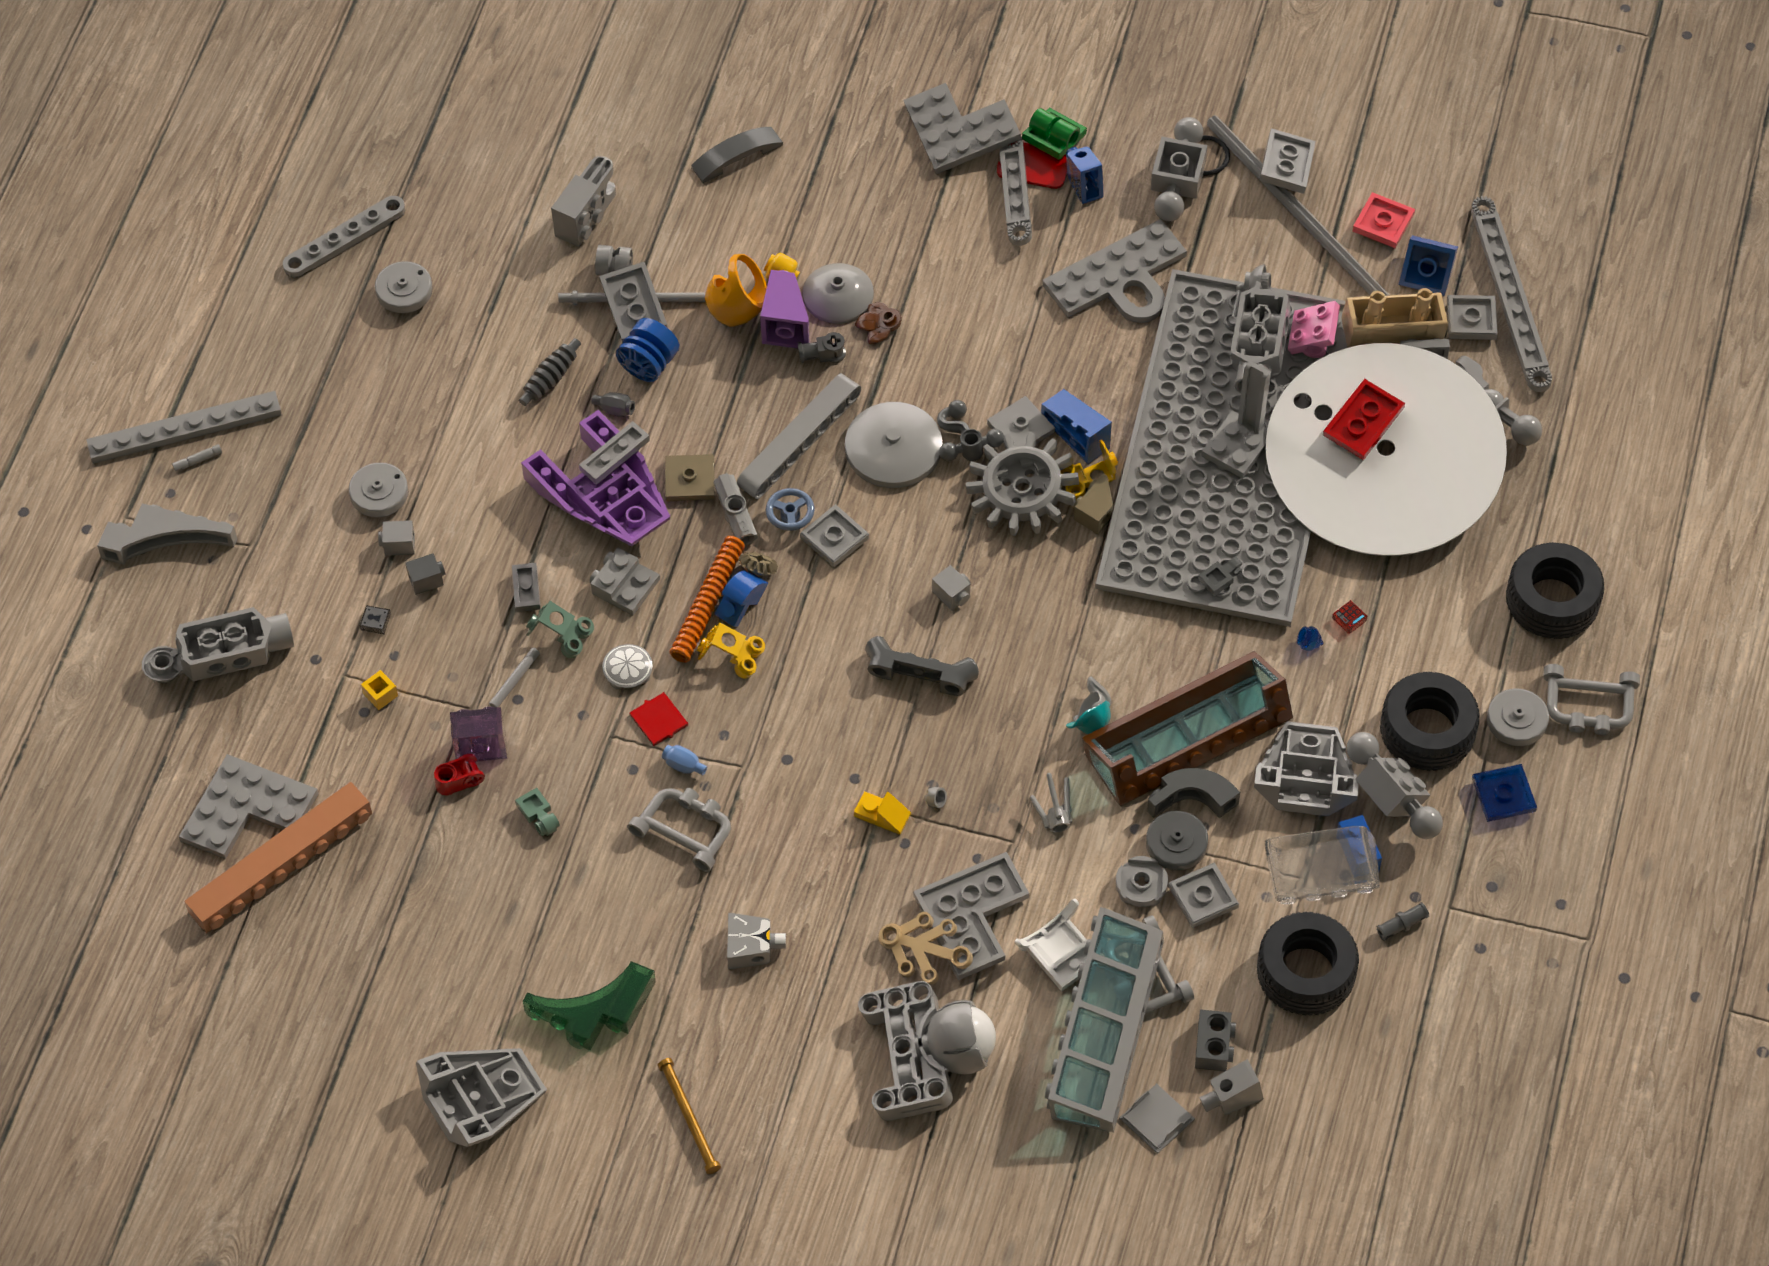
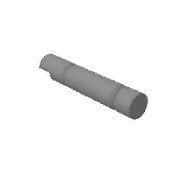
[172,444,222,471]

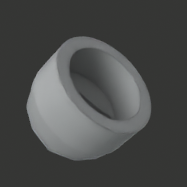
[924,787,947,808]

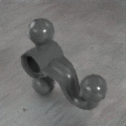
[937,400,1004,461]

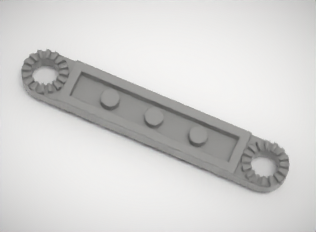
[1000,139,1032,246]
[283,196,405,278]

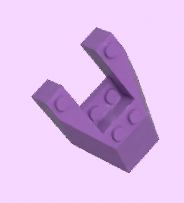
[521,410,670,546]

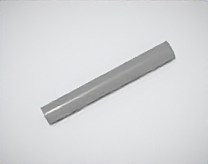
[489,648,540,709]

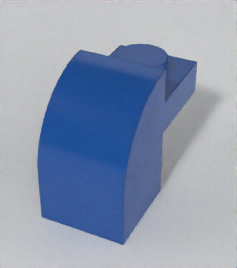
[715,571,768,627]

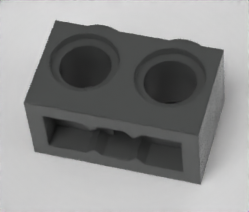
[1195,1009,1236,1072]

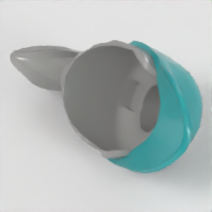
[1066,676,1111,734]

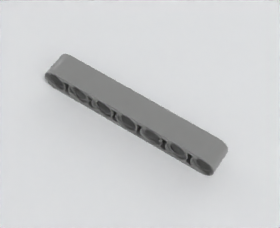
[737,373,862,499]

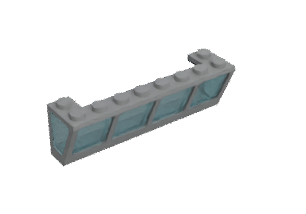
[1045,907,1164,1133]

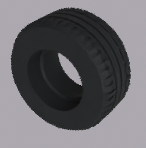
[1506,542,1605,639]
[1380,672,1480,771]
[1257,911,1359,1016]

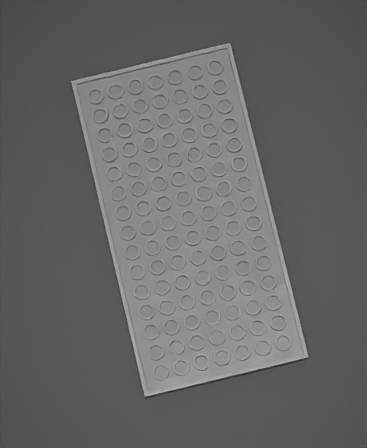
[1095,269,1347,627]

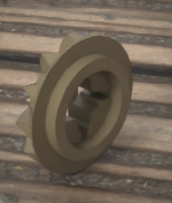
[739,552,778,576]

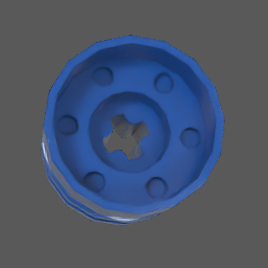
[616,318,680,382]

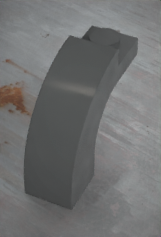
[1147,768,1240,818]

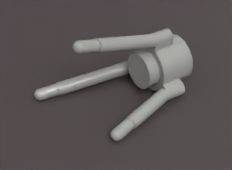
[1030,773,1072,833]

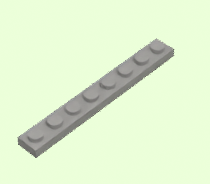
[86,391,282,464]

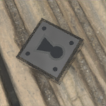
[359,605,391,635]

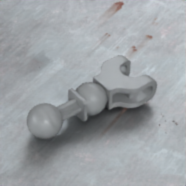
[1455,356,1542,446]

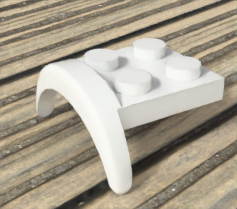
[1015,899,1101,992]

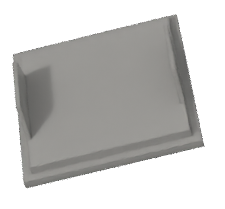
[1119,1083,1195,1154]

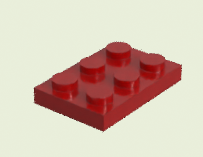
[1323,378,1405,461]

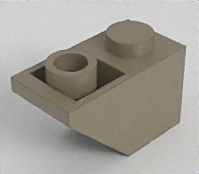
[1073,474,1113,534]

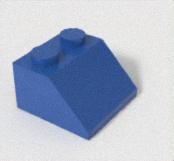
[1398,235,1458,296]

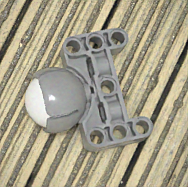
[858,981,996,1121]

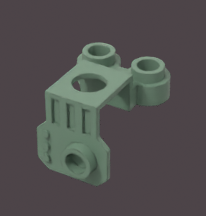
[526,601,594,658]

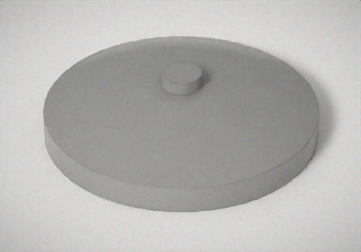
[845,402,942,488]

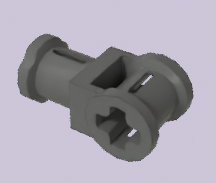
[797,332,846,363]

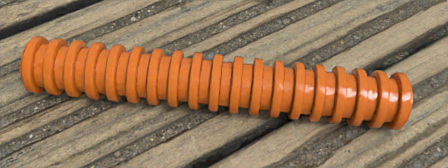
[669,536,745,663]

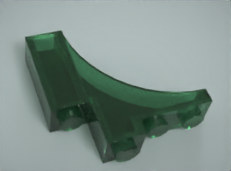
[522,961,656,1051]

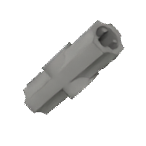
[713,473,758,545]

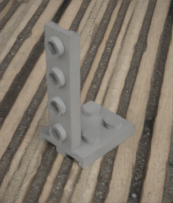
[1201,361,1271,479]

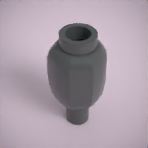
[591,392,635,417]

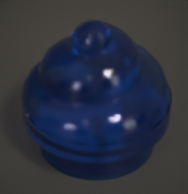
[1297,626,1324,651]

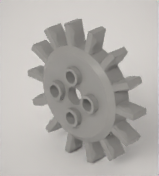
[966,432,1079,536]

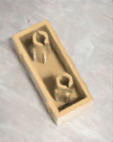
[1341,288,1448,348]

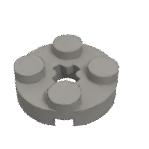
[1116,856,1168,907]

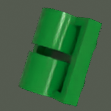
[1022,107,1087,160]

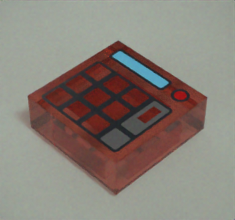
[1332,600,1368,634]

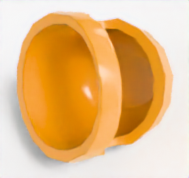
[705,254,767,327]

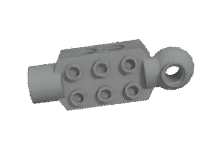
[142,607,294,683]

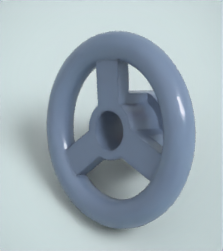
[766,488,815,531]

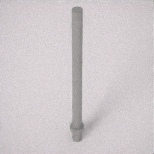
[558,291,705,305]

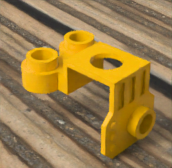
[1060,440,1118,500]
[697,623,765,679]

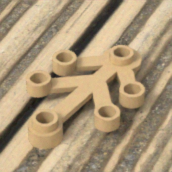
[879,912,973,985]

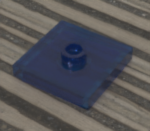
[1472,764,1537,822]

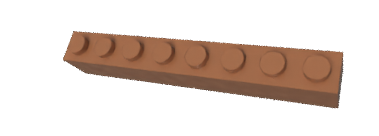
[184,782,372,934]

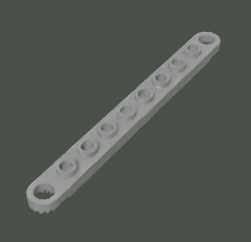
[1471,196,1552,392]

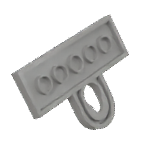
[1042,219,1187,323]

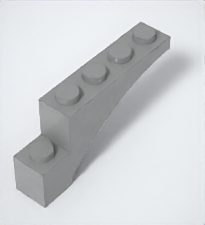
[97,503,237,564]

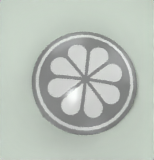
[602,644,653,689]

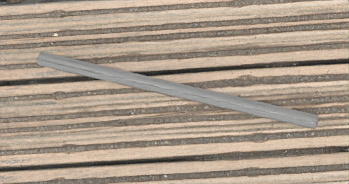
[1207,115,1389,296]

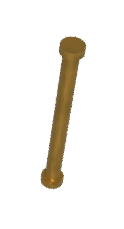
[657,1058,721,1174]

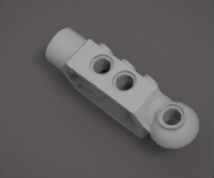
[1230,264,1291,393]

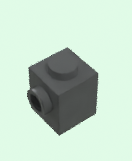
[405,553,446,595]

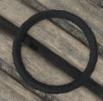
[1201,135,1230,175]

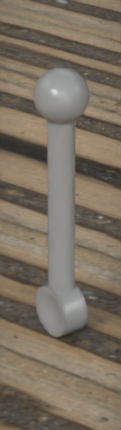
[1228,283,1244,326]

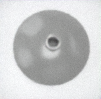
[803,263,874,324]

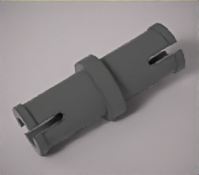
[1376,902,1429,941]

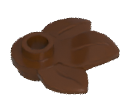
[855,302,902,344]

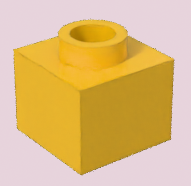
[361,670,398,710]

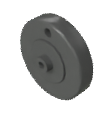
[1146,811,1208,870]

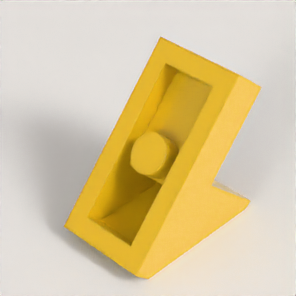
[854,791,911,835]

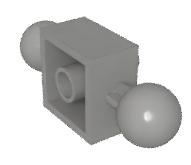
[1151,117,1207,222]
[1347,732,1443,839]

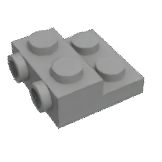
[590,548,660,615]

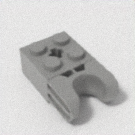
[551,156,616,247]

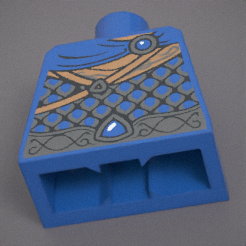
[1066,147,1104,204]

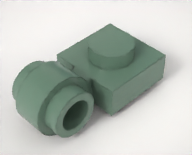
[515,787,560,836]

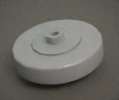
[375,261,433,313]
[349,463,408,517]
[1487,688,1549,746]

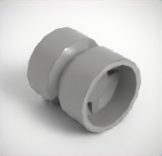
[595,245,633,276]

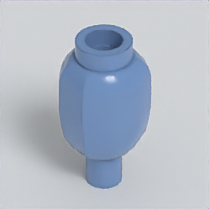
[662,745,708,775]

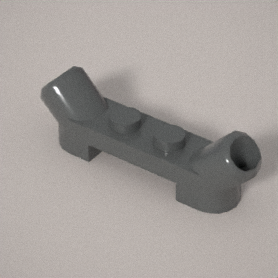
[865,636,979,696]

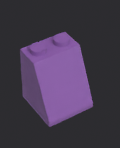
[760,270,810,348]

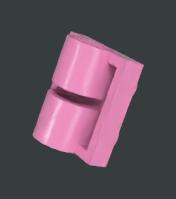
[1288,301,1340,358]

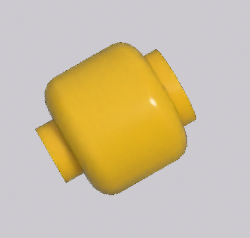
[763,253,800,280]

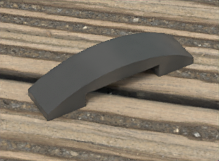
[691,127,783,183]

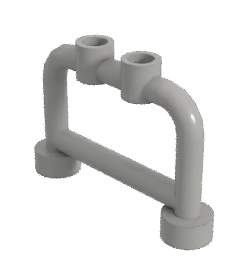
[1543,664,1640,735]
[627,788,731,872]
[1102,915,1195,1013]

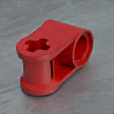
[434,754,485,796]

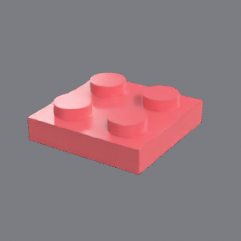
[1352,192,1415,249]

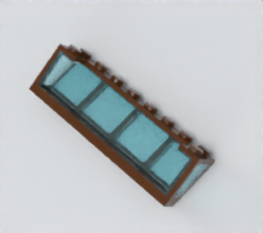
[1082,651,1293,806]

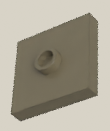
[665,454,715,501]

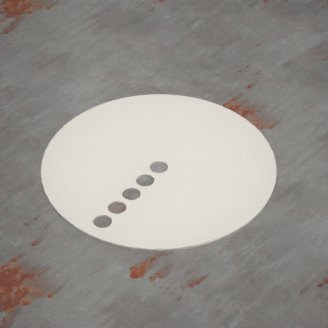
[1266,343,1507,556]

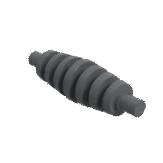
[519,338,581,406]

